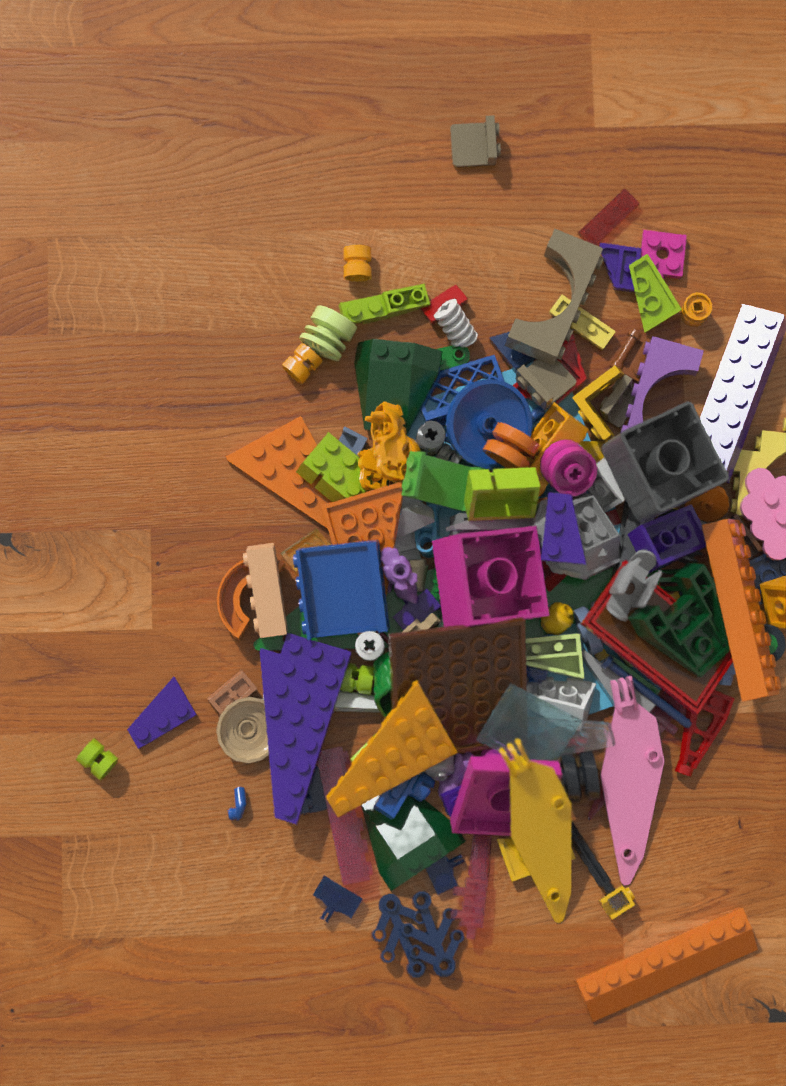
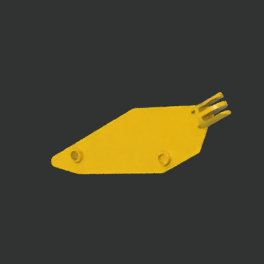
[499,739,571,923]

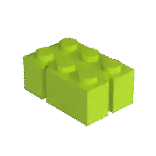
[296,432,374,502]
[464,467,540,521]

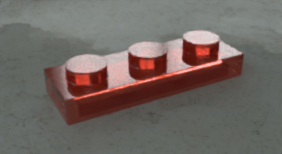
[578,188,640,246]

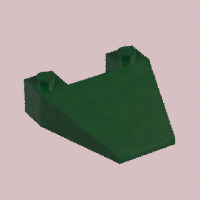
[628,563,730,677]

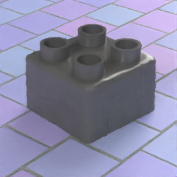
[602,401,729,522]

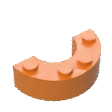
[217,558,286,641]

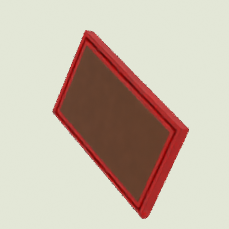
[581,560,733,715]

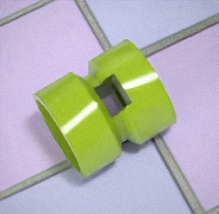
[340,663,374,695]
[76,738,119,781]

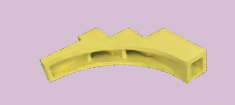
[730,418,786,519]

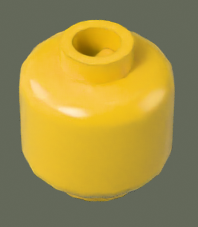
[541,602,574,635]

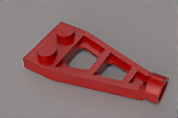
[674,690,735,777]

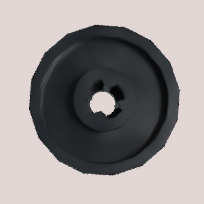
[560,750,600,803]

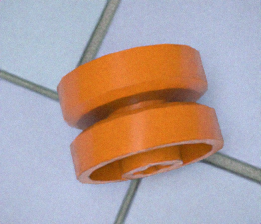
[482,422,540,468]

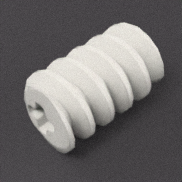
[434,299,478,347]
[355,631,385,661]

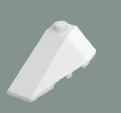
[526,676,596,730]

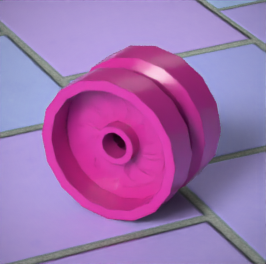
[540,440,597,496]

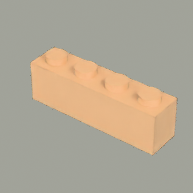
[243,543,288,638]

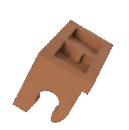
[207,670,257,715]

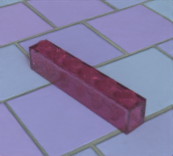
[318,746,373,886]

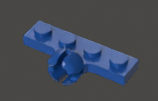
[373,771,435,820]

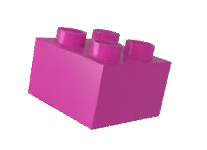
[432,526,549,627]

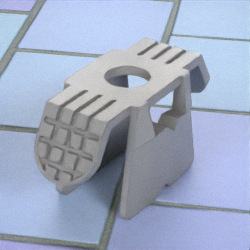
[606,550,662,621]

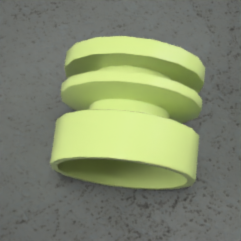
[299,305,357,361]

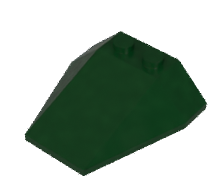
[354,339,443,435]
[361,795,466,891]

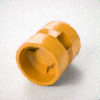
[344,245,371,282]
[680,293,712,327]
[281,343,323,384]

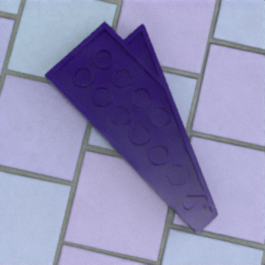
[260,633,352,825]

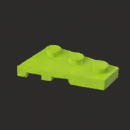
[629,254,682,333]

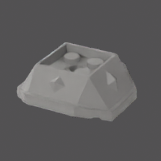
[532,493,620,580]

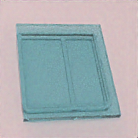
[477,684,581,761]

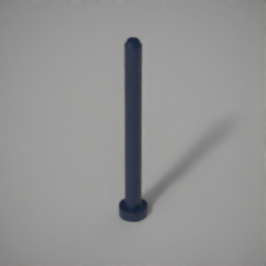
[600,654,692,728]

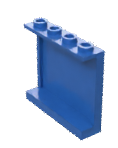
[293,539,390,640]

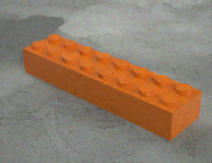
[702,519,781,702]

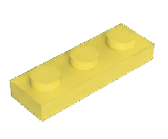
[549,295,616,351]

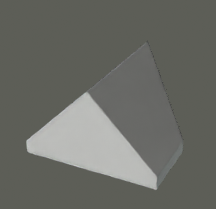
[396,496,435,540]

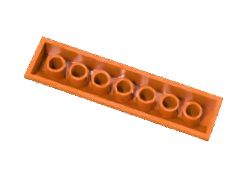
[574,908,758,1022]

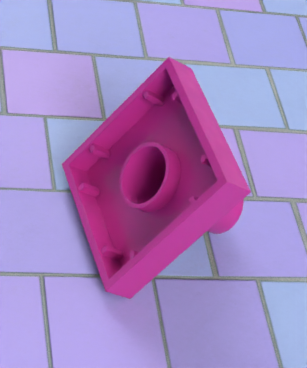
[450,747,562,836]

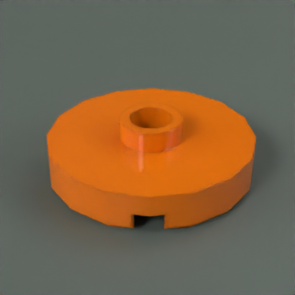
[685,486,729,522]

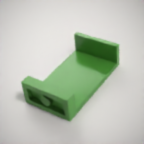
[401,451,486,512]

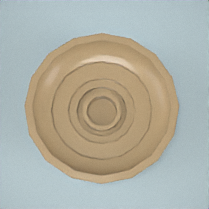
[216,697,269,763]

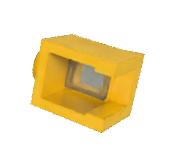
[598,886,635,920]

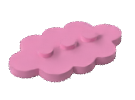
[740,468,786,560]

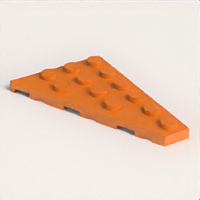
[225,416,332,530]
[321,482,403,635]

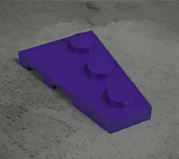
[541,493,587,565]
[127,677,197,749]

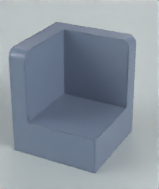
[339,426,368,458]

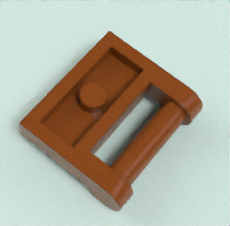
[610,329,651,384]

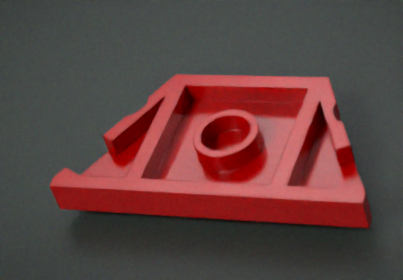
[513,334,586,408]

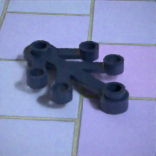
[400,891,464,977]
[371,894,429,978]

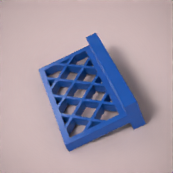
[421,355,504,426]

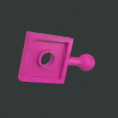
[640,230,687,279]

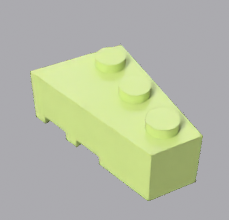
[526,633,584,680]

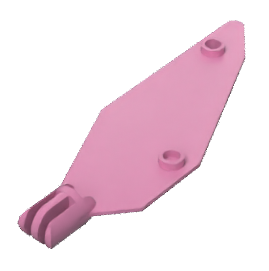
[600,676,664,885]

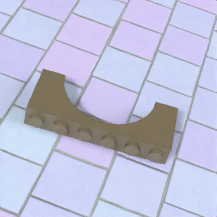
[505,229,604,366]

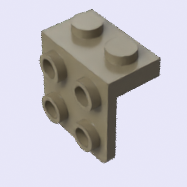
[450,115,501,167]
[515,359,576,410]

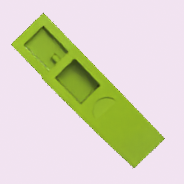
[338,284,430,324]

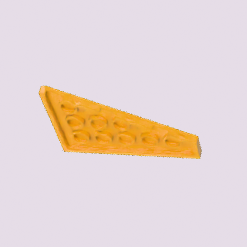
[326,681,458,817]

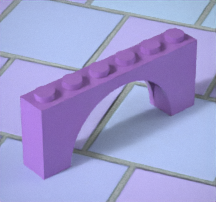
[621,336,704,432]

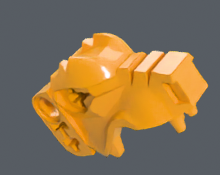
[357,402,421,491]

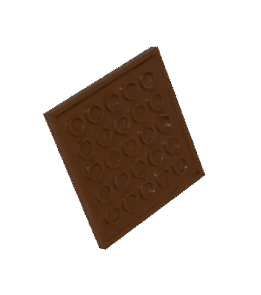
[389,617,528,754]

